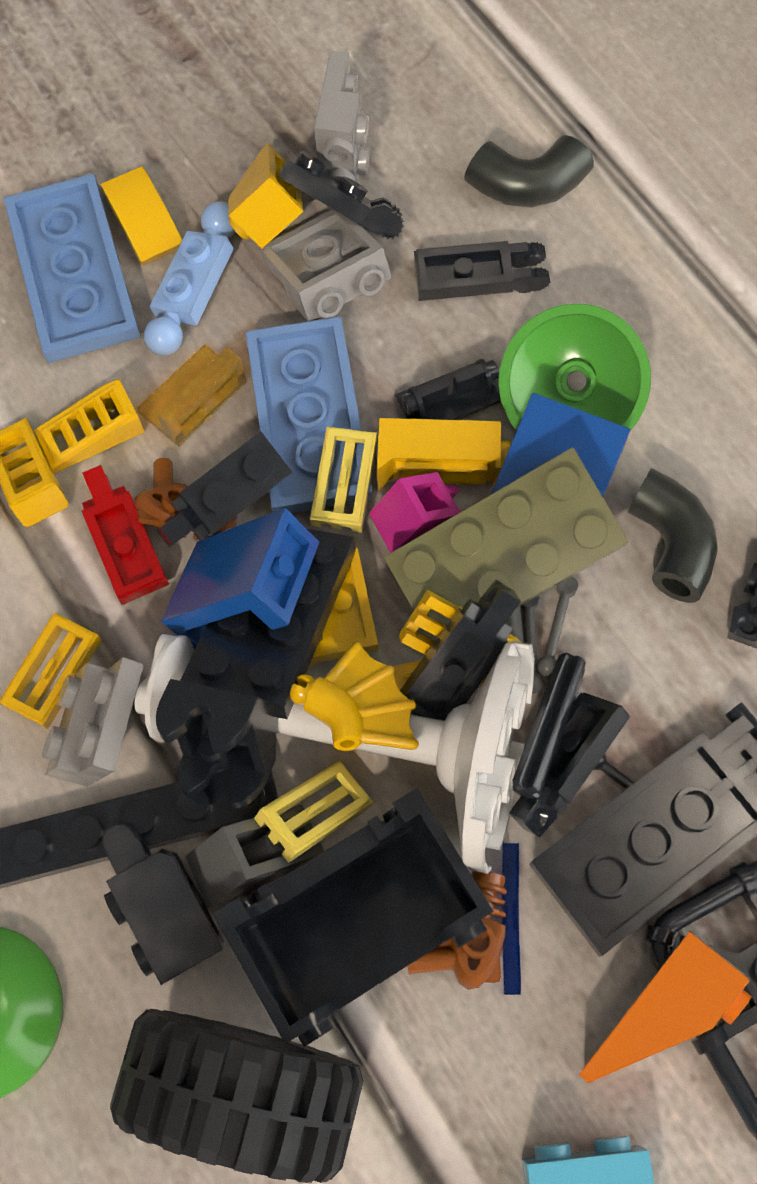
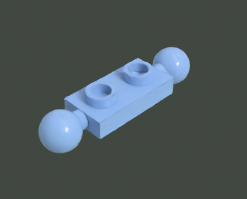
[144,201,235,356]

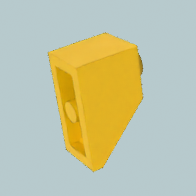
[228,143,303,249]

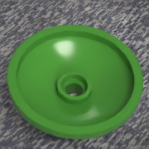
[499,304,651,431]
[0,927,63,1098]

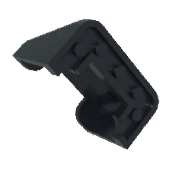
[212,787,494,1047]

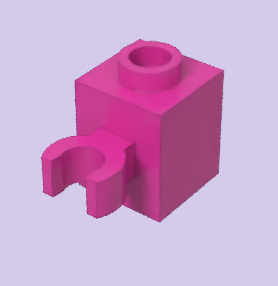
[369,472,467,553]

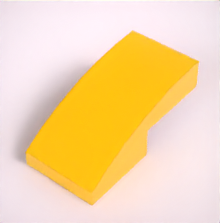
[100,166,182,266]

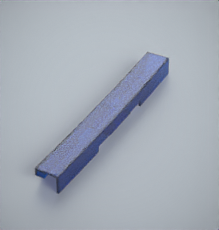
[501,841,521,995]

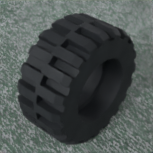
[110,1009,364,1183]

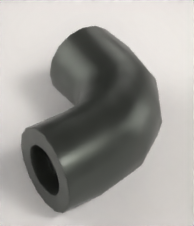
[464,135,594,208]
[627,468,718,603]

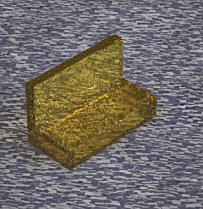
[137,344,247,447]

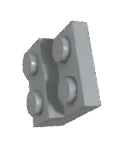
[314,51,370,183]
[259,209,391,322]
[42,657,144,787]

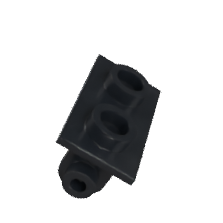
[395,359,501,420]

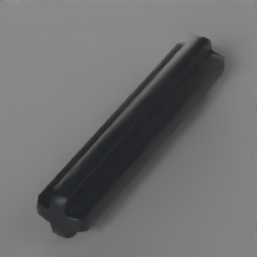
[512,653,586,799]

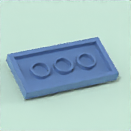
[4,173,141,363]
[245,317,373,513]

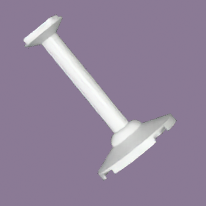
[134,634,534,874]

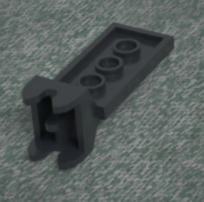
[156,529,356,809]

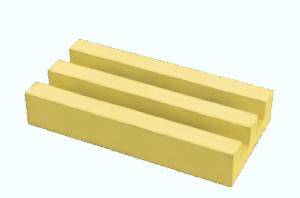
[310,426,377,533]
[254,760,373,863]

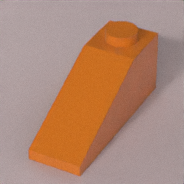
[579,931,752,1083]

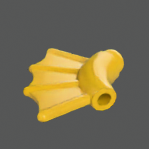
[290,642,419,751]

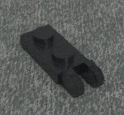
[279,151,404,239]
[414,241,551,301]

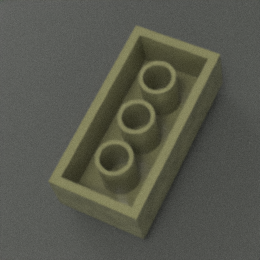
[383,447,629,641]

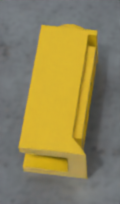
[377,418,511,490]

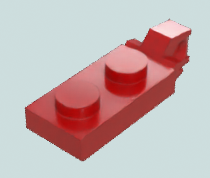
[81,465,169,605]

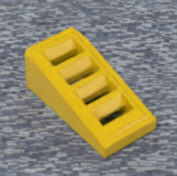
[34,378,145,474]
[0,418,69,527]

